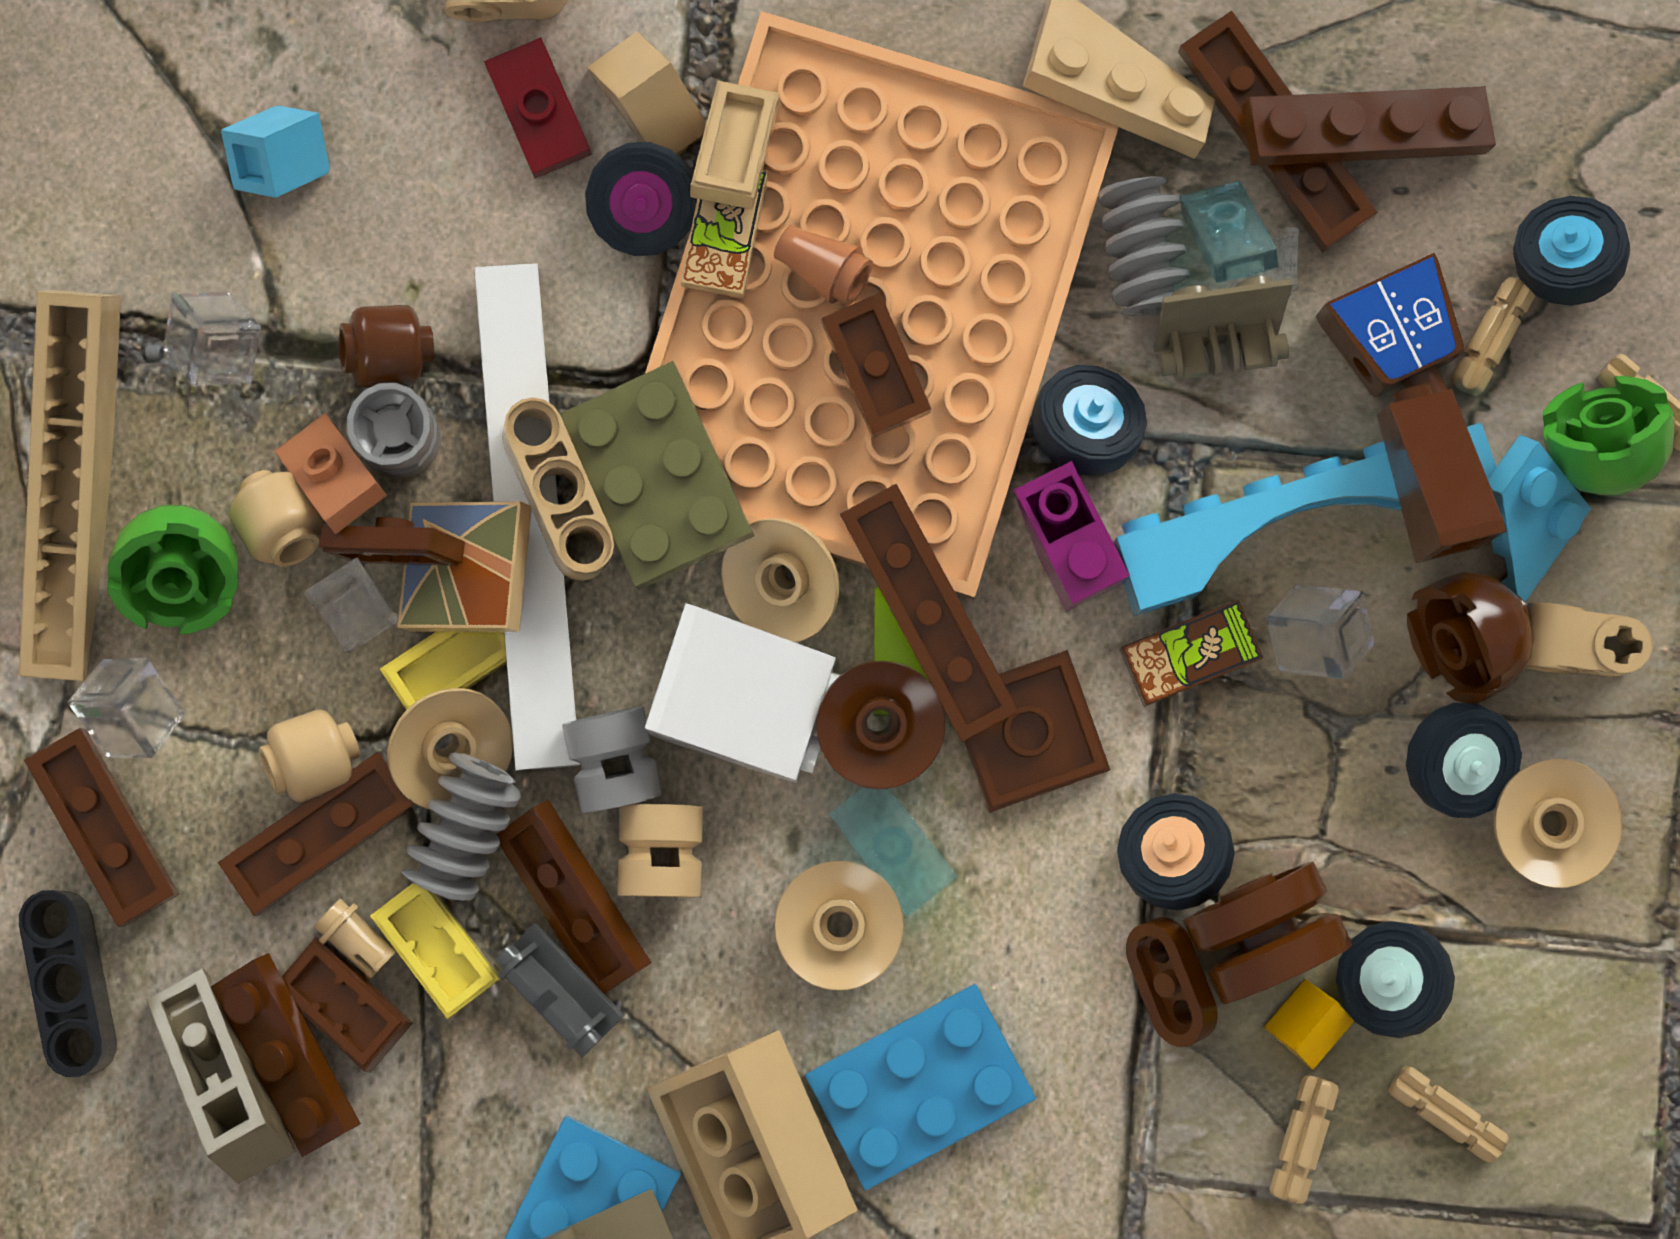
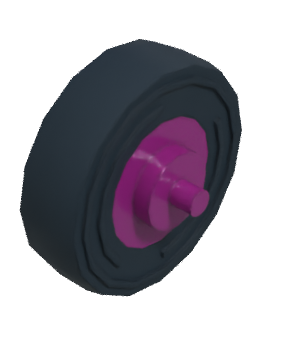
[585,142,697,256]

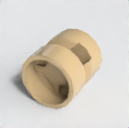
[618,804,703,897]

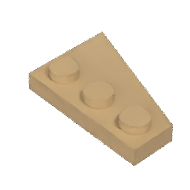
[1023,0,1215,159]

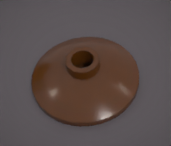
[816,660,946,789]

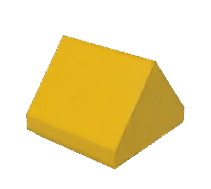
[1263,979,1354,1070]

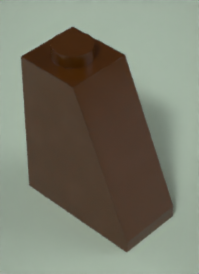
[1377,384,1506,563]

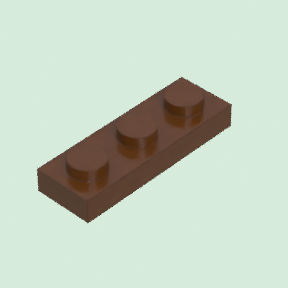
[24,728,180,927]
[218,752,417,916]
[496,800,652,994]
[211,953,361,1157]

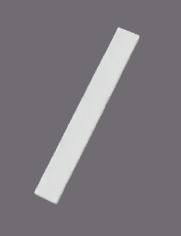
[474,263,580,771]

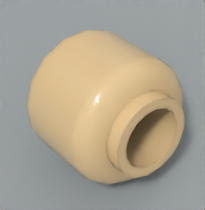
[228,470,325,567]
[259,709,360,802]

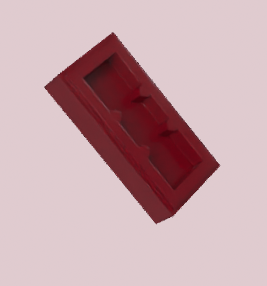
[484,37,592,179]

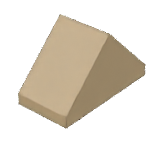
[587,31,707,156]

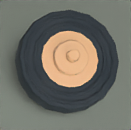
[1117,793,1235,911]

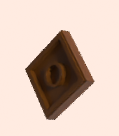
[964,650,1111,813]

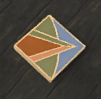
[397,501,532,632]

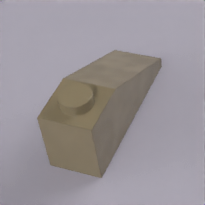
[146,968,296,1184]

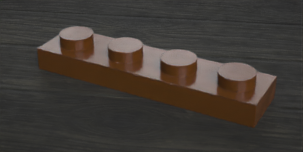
[1178,10,1378,253]
[1242,86,1496,166]
[840,483,1019,742]

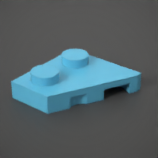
[1488,435,1591,602]

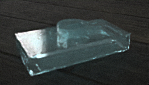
[1180,181,1278,283]
[828,787,958,917]

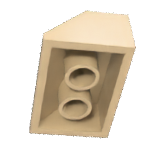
[646,1030,858,1239]

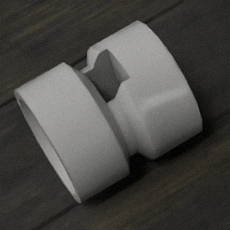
[347,383,441,478]
[562,706,663,813]

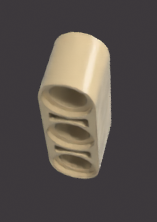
[502,397,614,581]

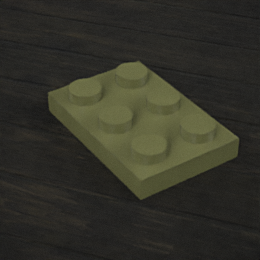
[560,361,754,590]

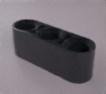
[19,890,117,1077]

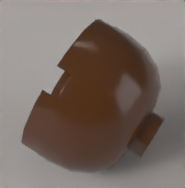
[1407,572,1532,704]

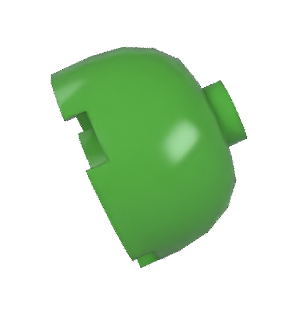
[1543,376,1675,496]
[107,505,239,634]

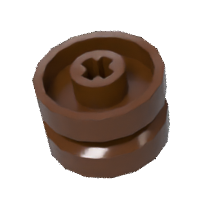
[1183,861,1353,1004]

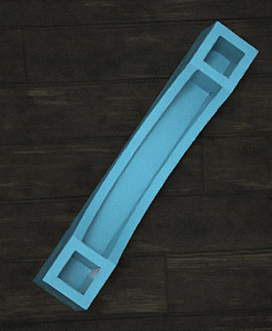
[1113,422,1497,616]

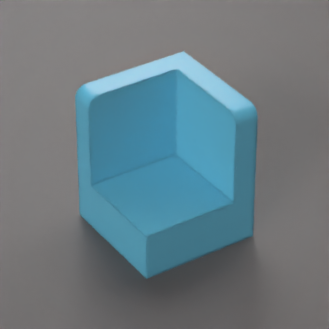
[221,106,330,198]

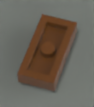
[821,293,932,438]

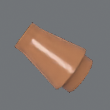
[774,225,873,306]

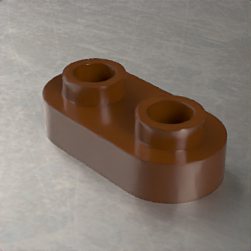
[1126,917,1218,1047]

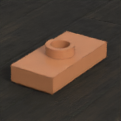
[275,413,387,534]

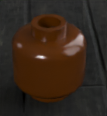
[339,305,434,388]

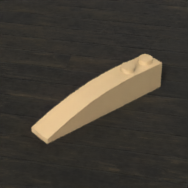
[19,290,121,681]

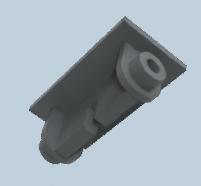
[493,923,625,1058]

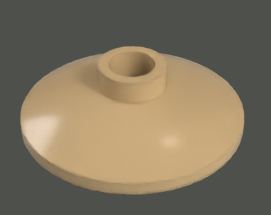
[721,518,839,642]
[387,688,513,810]
[1494,759,1623,888]
[774,860,904,990]

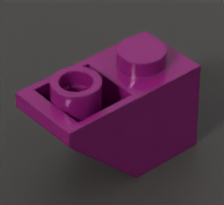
[1013,461,1130,612]

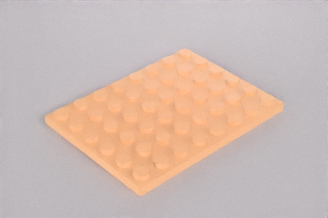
[645,11,1119,600]

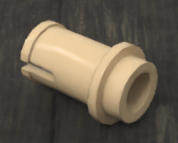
[314,899,397,980]

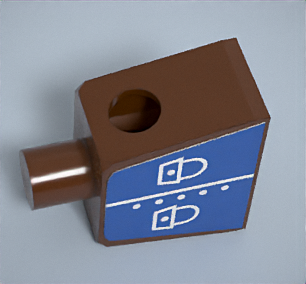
[1316,253,1464,397]

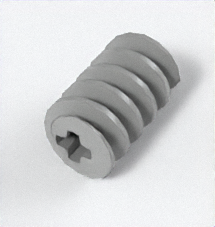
[1098,176,1190,316]
[401,753,521,901]

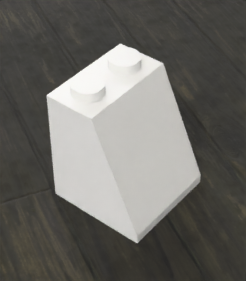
[645,603,840,783]

